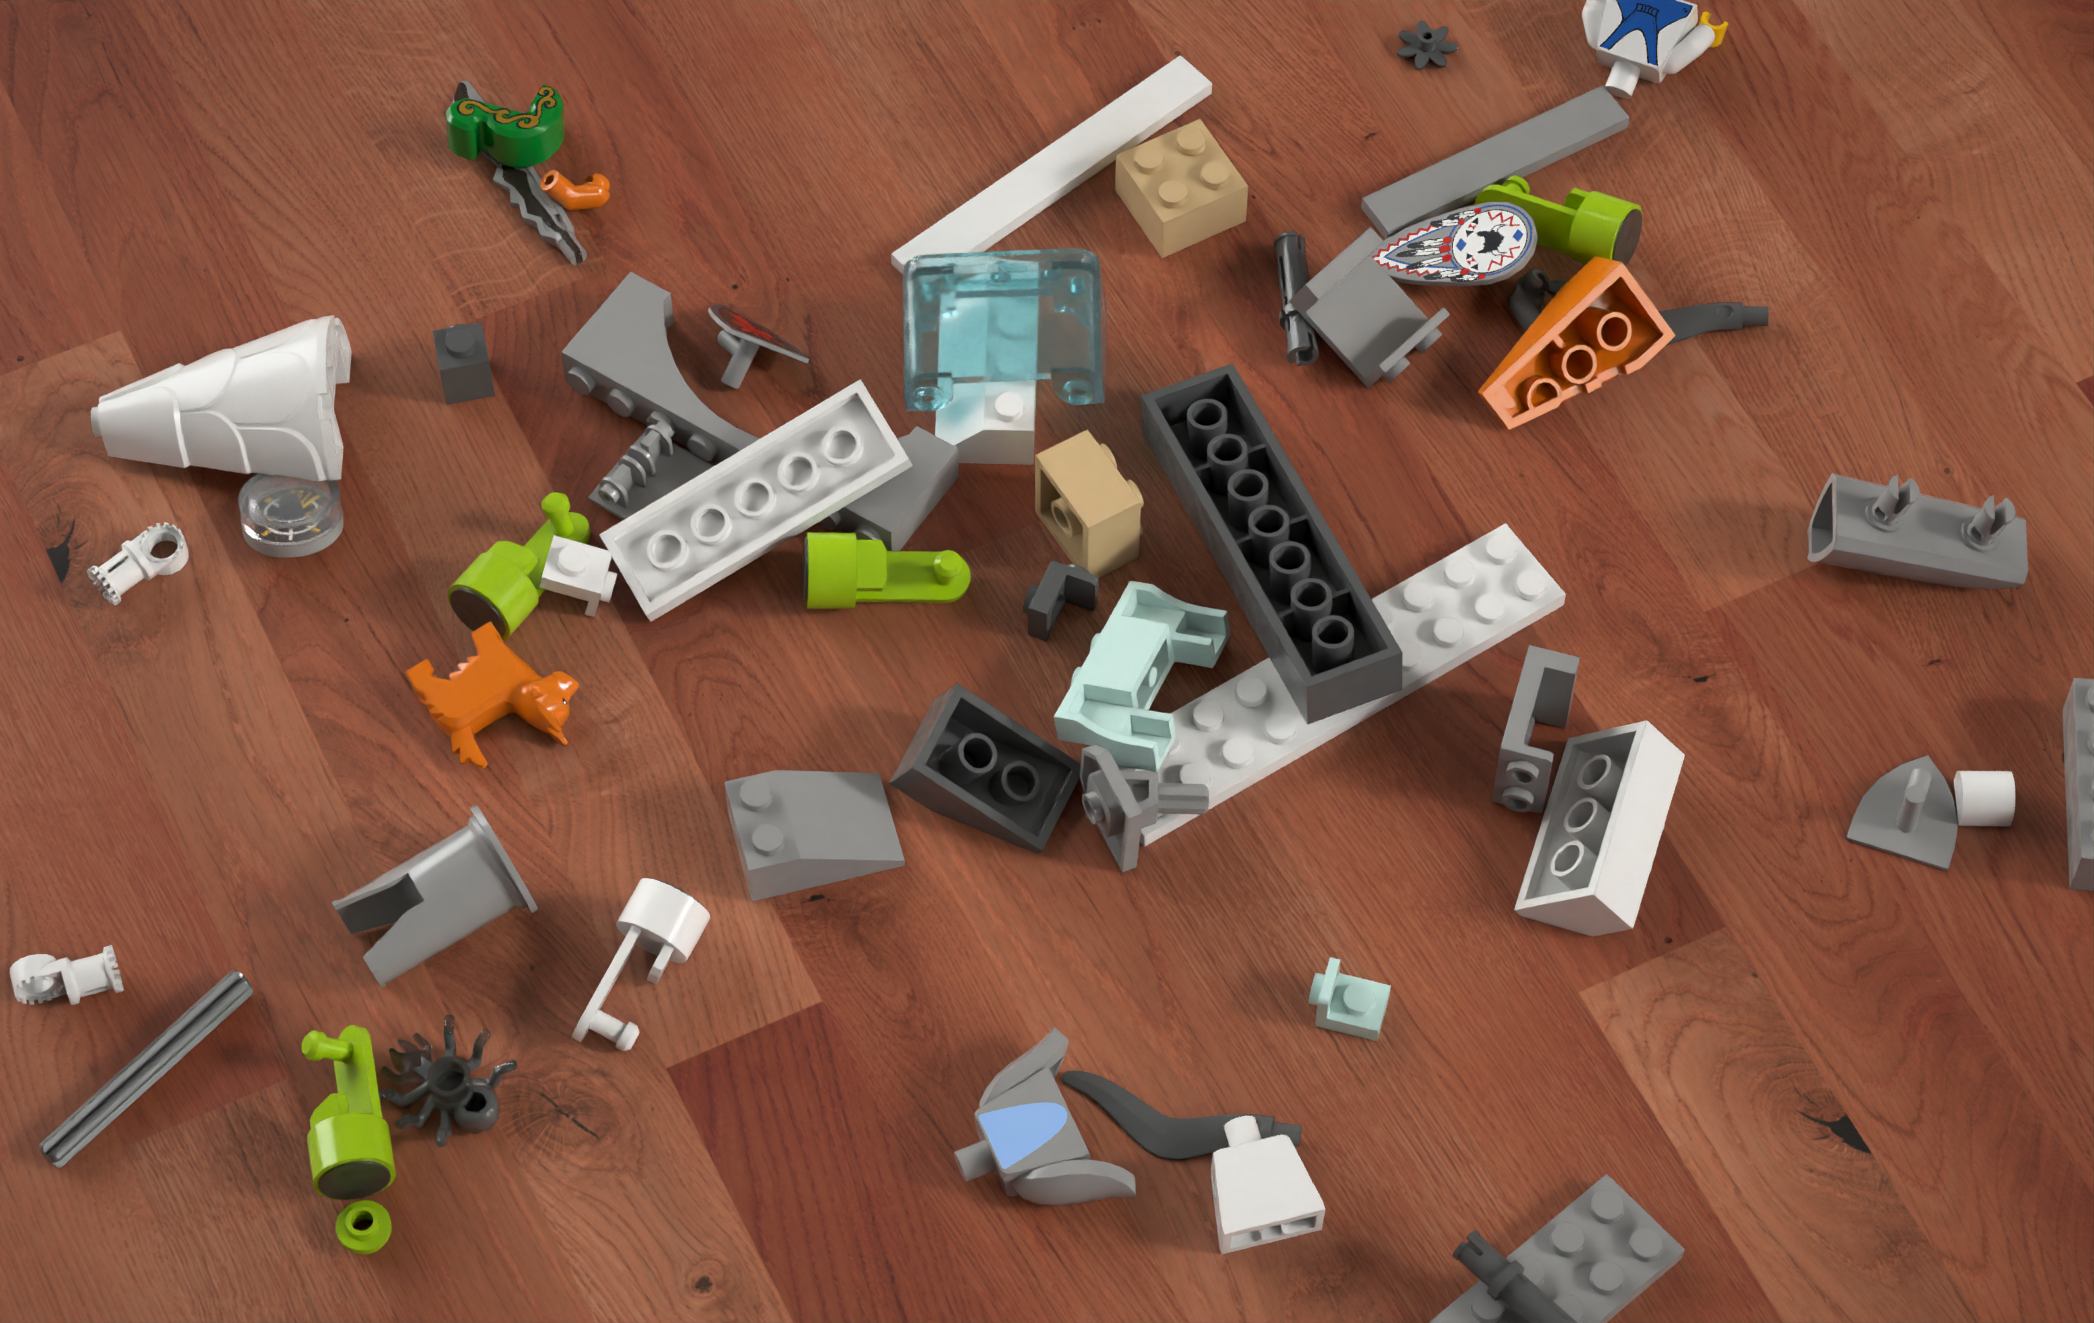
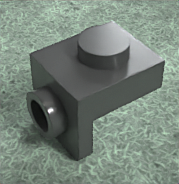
[1023,560,1099,642]

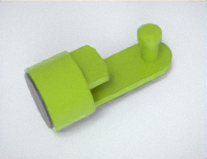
[1475,176,1642,266]
[447,492,591,641]
[802,532,971,609]
[302,1025,396,1200]

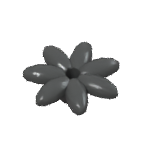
[1397,20,1458,70]

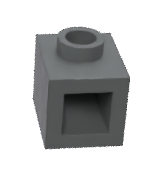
[432,322,495,405]

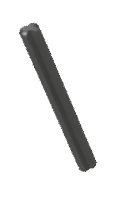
[39,970,253,1168]

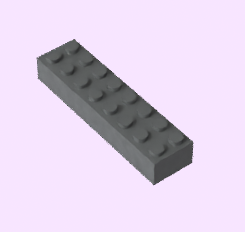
[1141,363,1403,725]

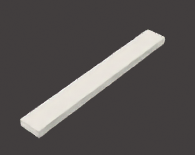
[891,55,1212,293]

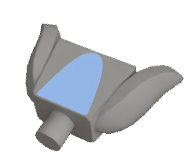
[954,1027,1136,1206]

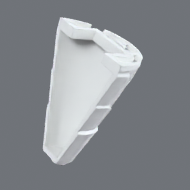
[91,315,352,482]

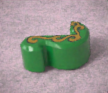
[446,84,565,168]

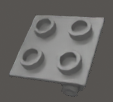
[588,421,714,520]

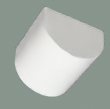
[1954,771,2015,826]

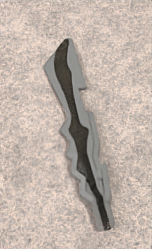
[446,81,587,265]

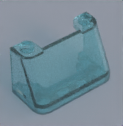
[902,248,1107,411]

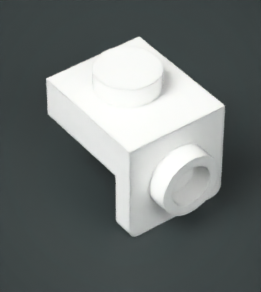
[539,535,617,617]

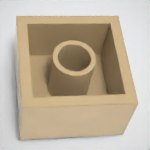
[1115,119,1248,258]
[1035,429,1144,578]

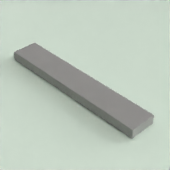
[1361,85,1630,239]

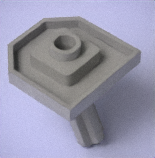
[1080,744,1209,873]

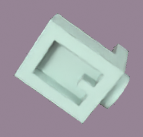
[1308,957,1391,1041]

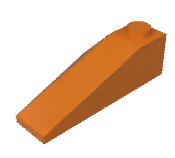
[1478,256,1676,430]

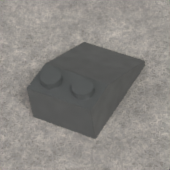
[889,683,1081,854]

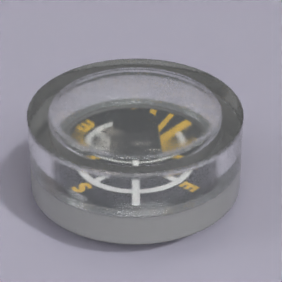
[238,474,344,558]

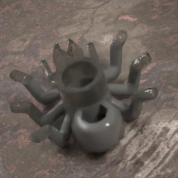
[378,1015,518,1147]

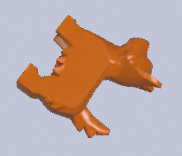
[405,621,579,768]

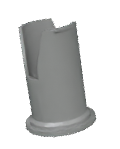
[331,805,538,989]

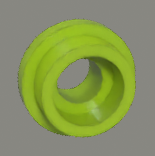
[336,1200,392,1255]

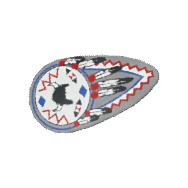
[1371,202,1538,287]

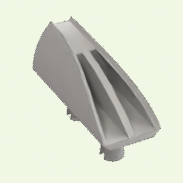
[1807,473,2028,589]

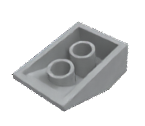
[724,770,905,901]

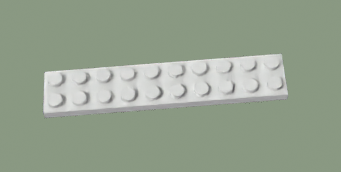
[1117,523,1566,847]

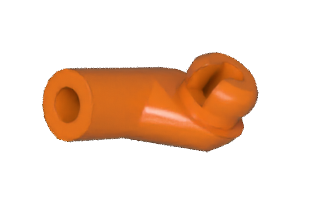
[540,170,610,211]

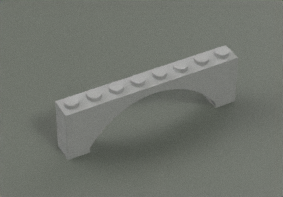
[561,272,959,551]

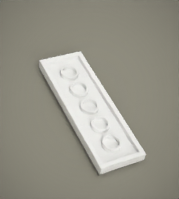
[599,379,913,622]

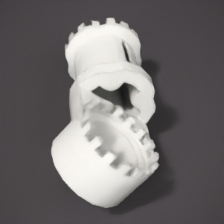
[87,522,189,606]
[10,945,124,1005]

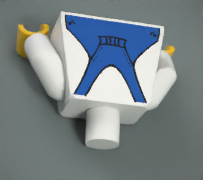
[1582,0,1728,99]

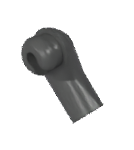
[1509,269,1550,332]

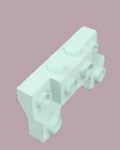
[1054,581,1231,772]

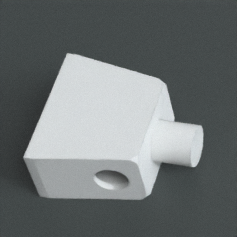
[1211,1116,1325,1255]

